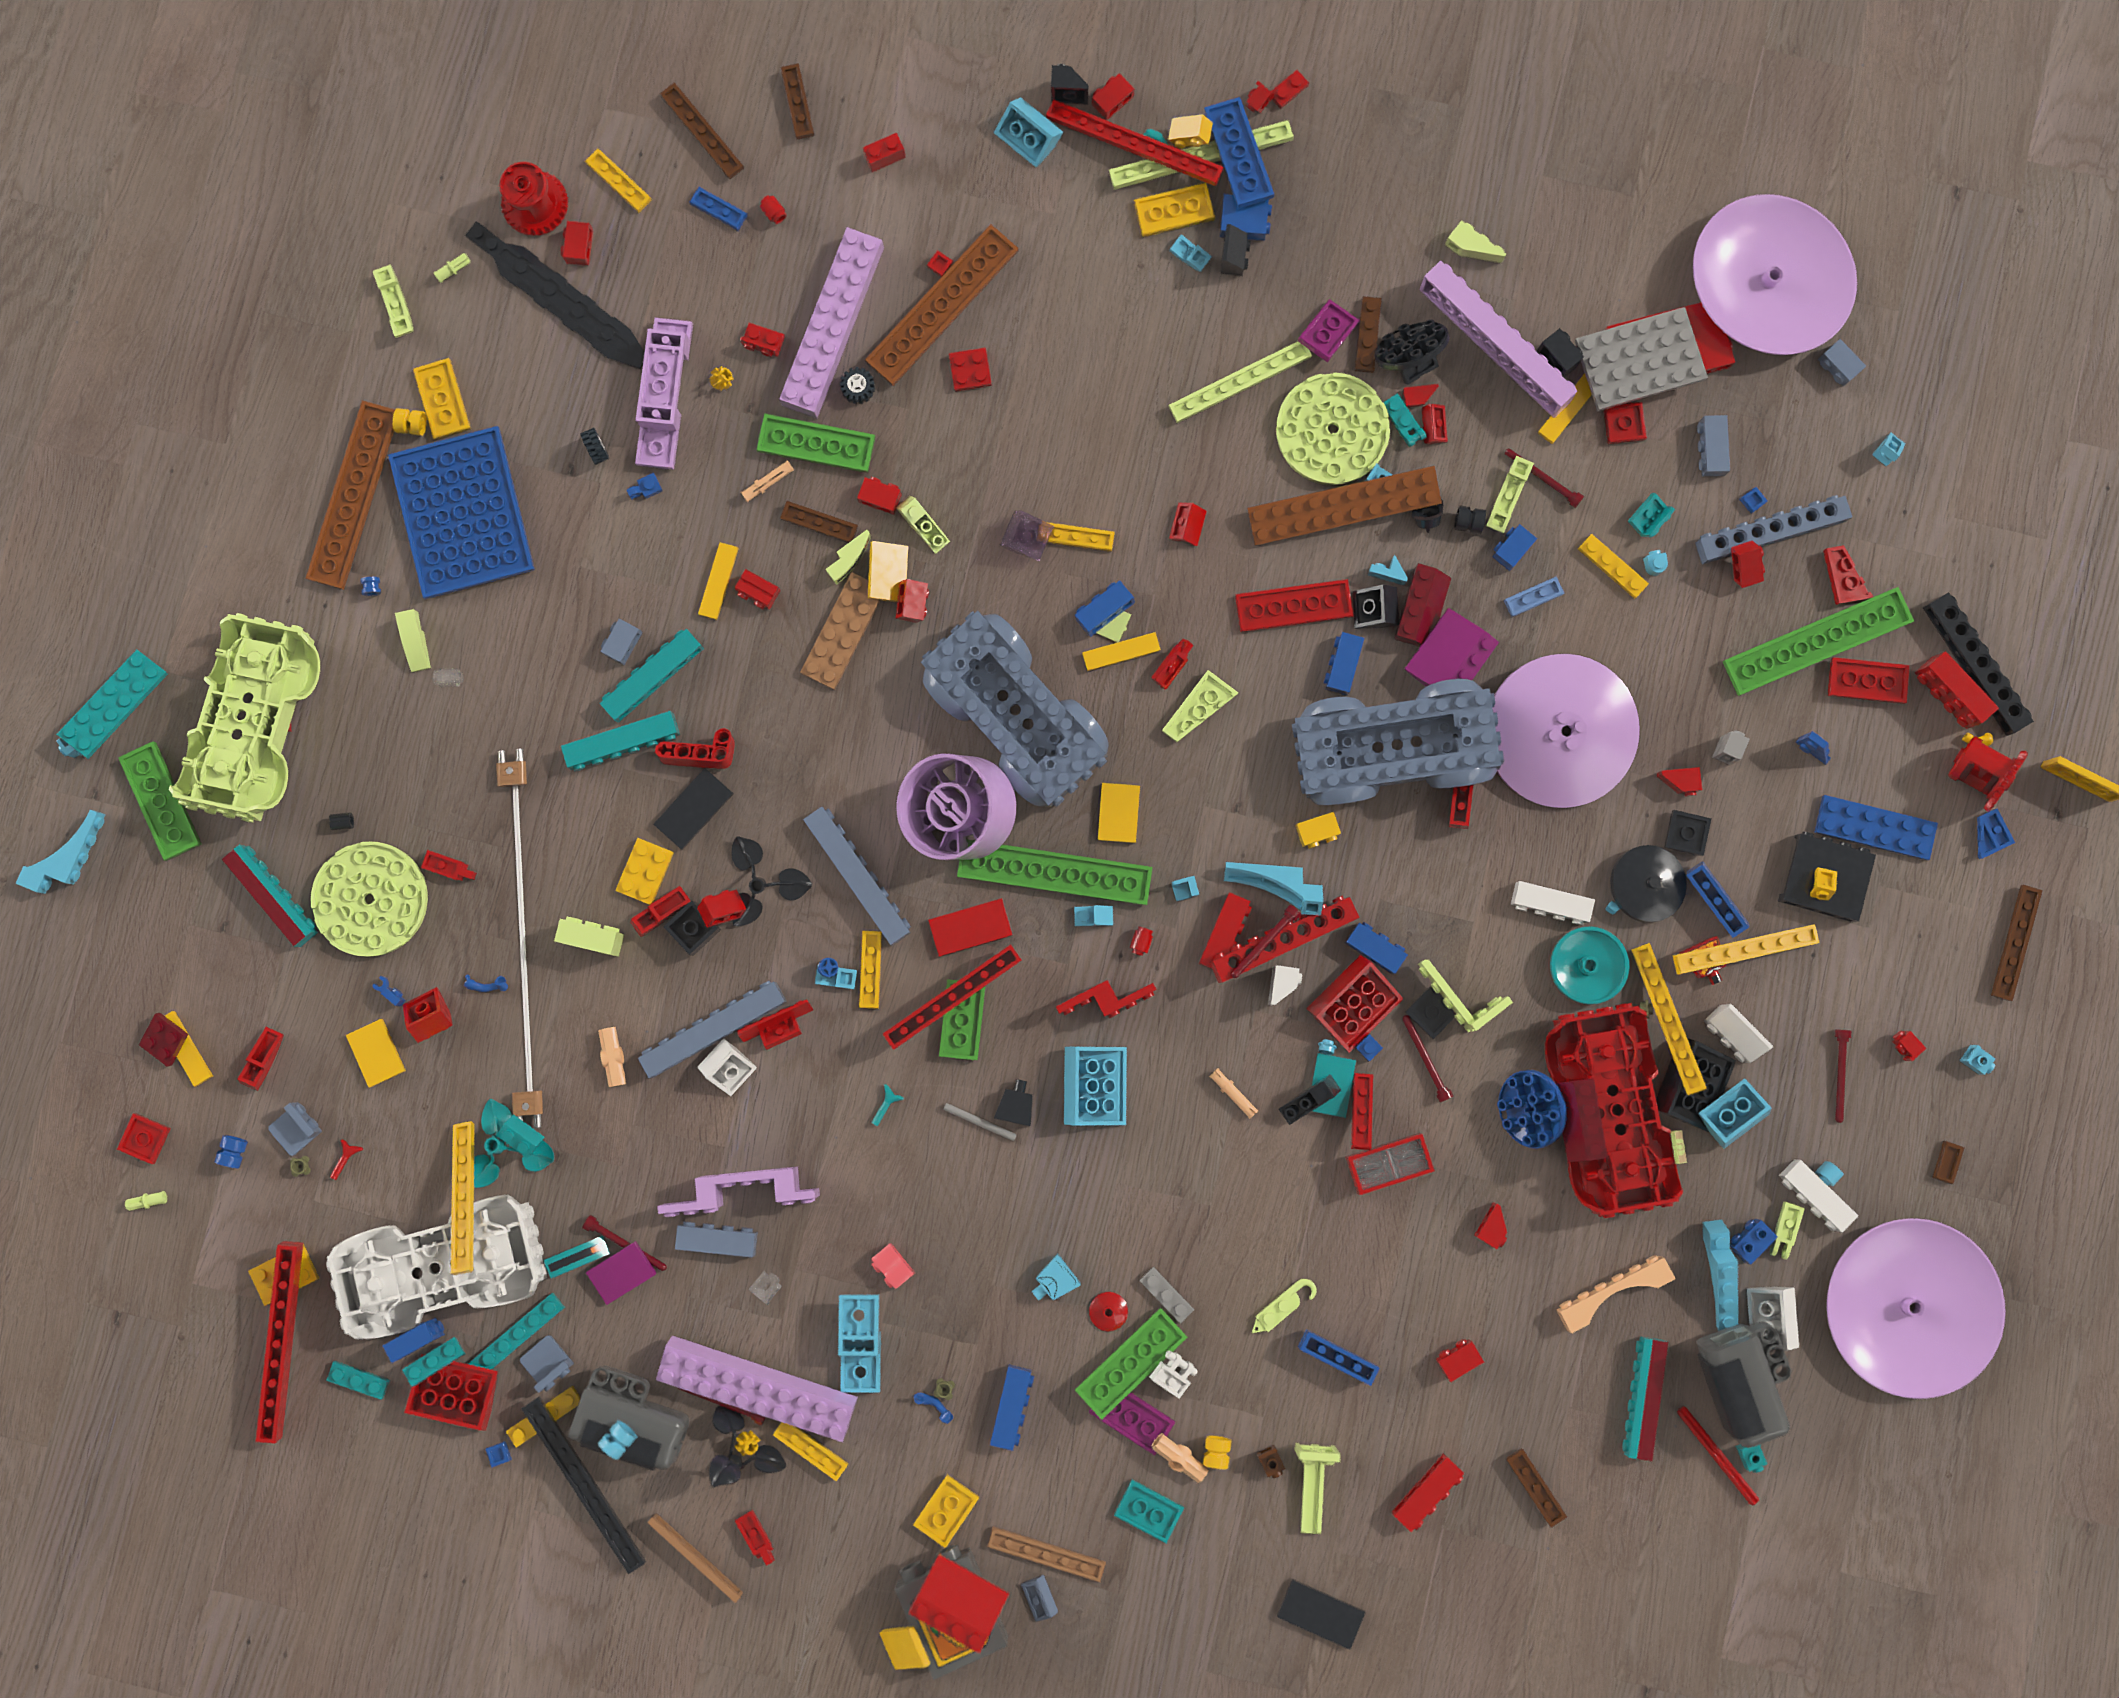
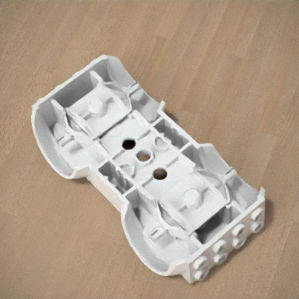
[326,1195,548,1339]

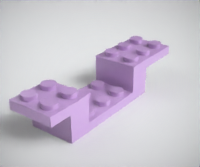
[635,318,693,470]
[658,1167,820,1217]

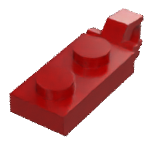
[1151,639,1194,690]
[421,850,477,881]
[735,1509,775,1566]

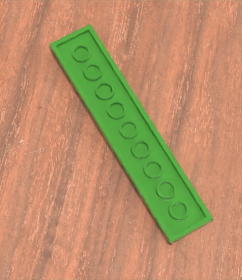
[1722,587,1914,696]
[957,839,1153,905]

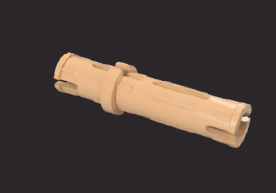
[741,461,794,502]
[1209,1068,1258,1119]

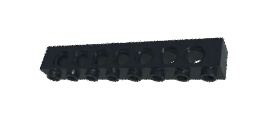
[1923,592,2034,736]

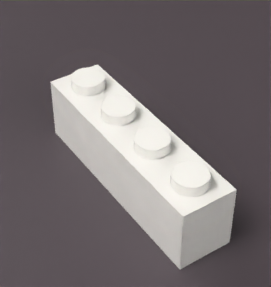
[1511,881,1595,926]
[1779,1159,1858,1233]

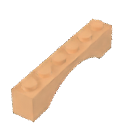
[1556,1255,1675,1333]

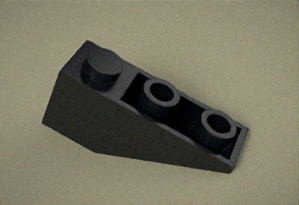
[1279,1074,1341,1125]

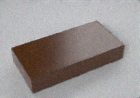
[1932,1141,1965,1184]

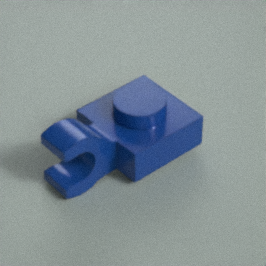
[627,473,663,500]
[372,976,406,1006]

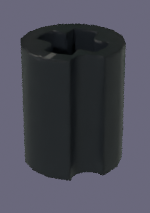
[329,812,354,830]

